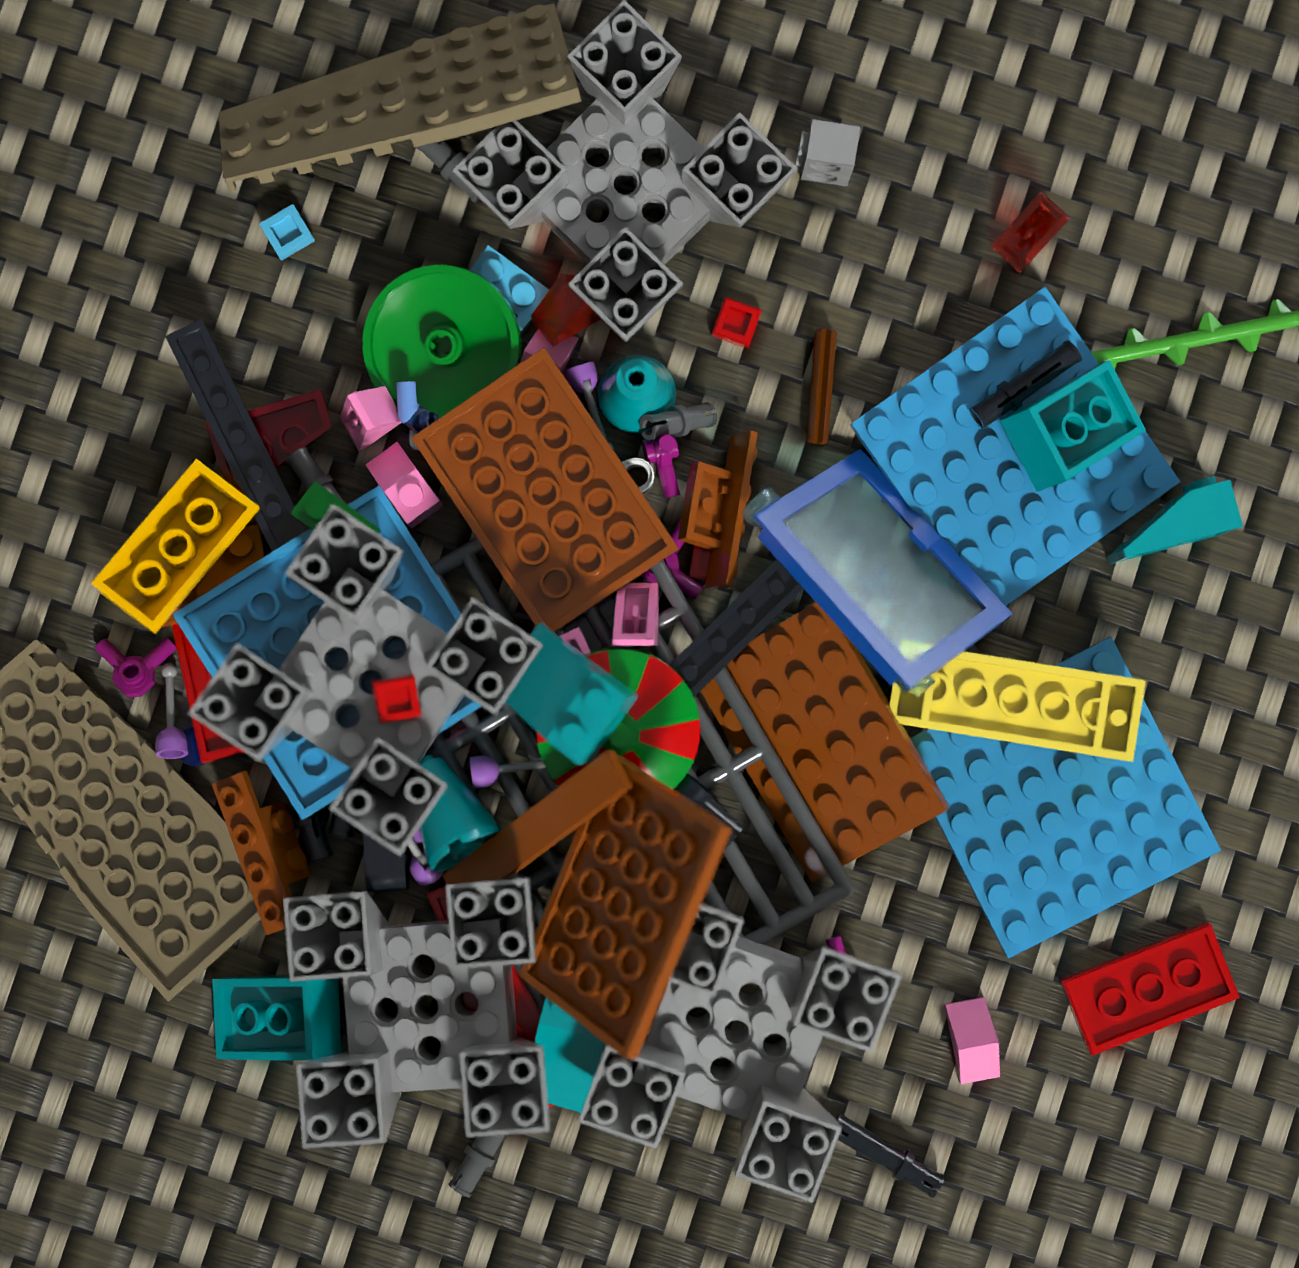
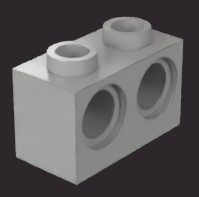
[795,119,860,186]

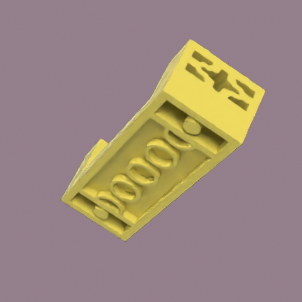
[890,642,1146,762]

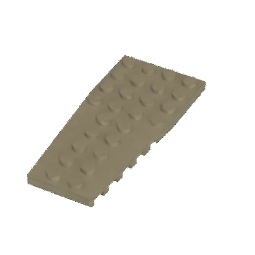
[218,3,581,191]
[0,640,261,1002]

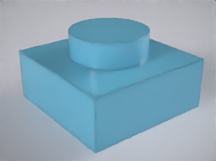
[259,204,315,261]

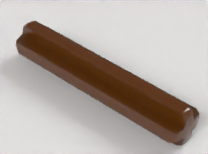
[806,328,837,445]

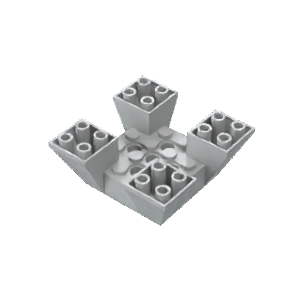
[452,0,798,342]
[188,504,543,856]
[283,878,550,1148]
[578,903,902,1203]

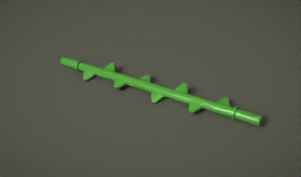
[1091,300,1299,369]

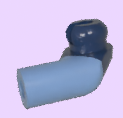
[396,381,439,434]

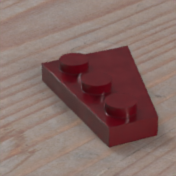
[206,389,333,493]

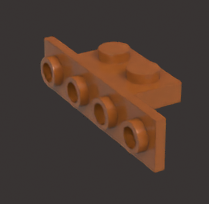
[678,430,758,590]
[212,771,311,935]

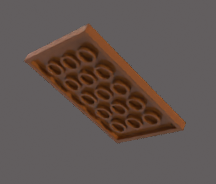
[412,347,679,633]
[701,602,950,882]
[519,754,732,1059]

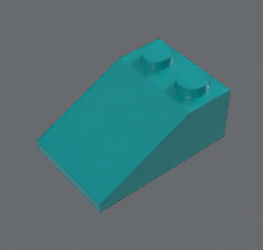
[1000,360,1146,492]
[1107,476,1243,565]
[505,623,638,765]
[212,974,342,1061]
[535,997,606,1112]

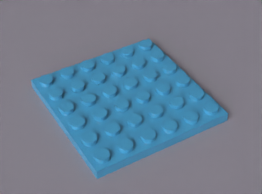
[849,287,1180,612]
[172,486,482,820]
[910,637,1221,959]

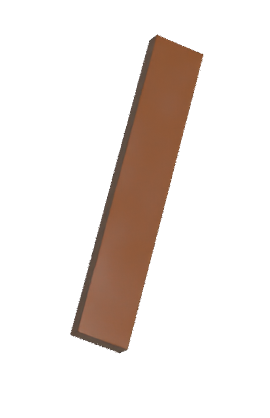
[442,750,633,885]

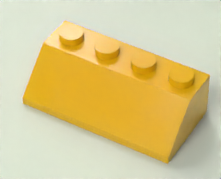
[91,459,260,634]

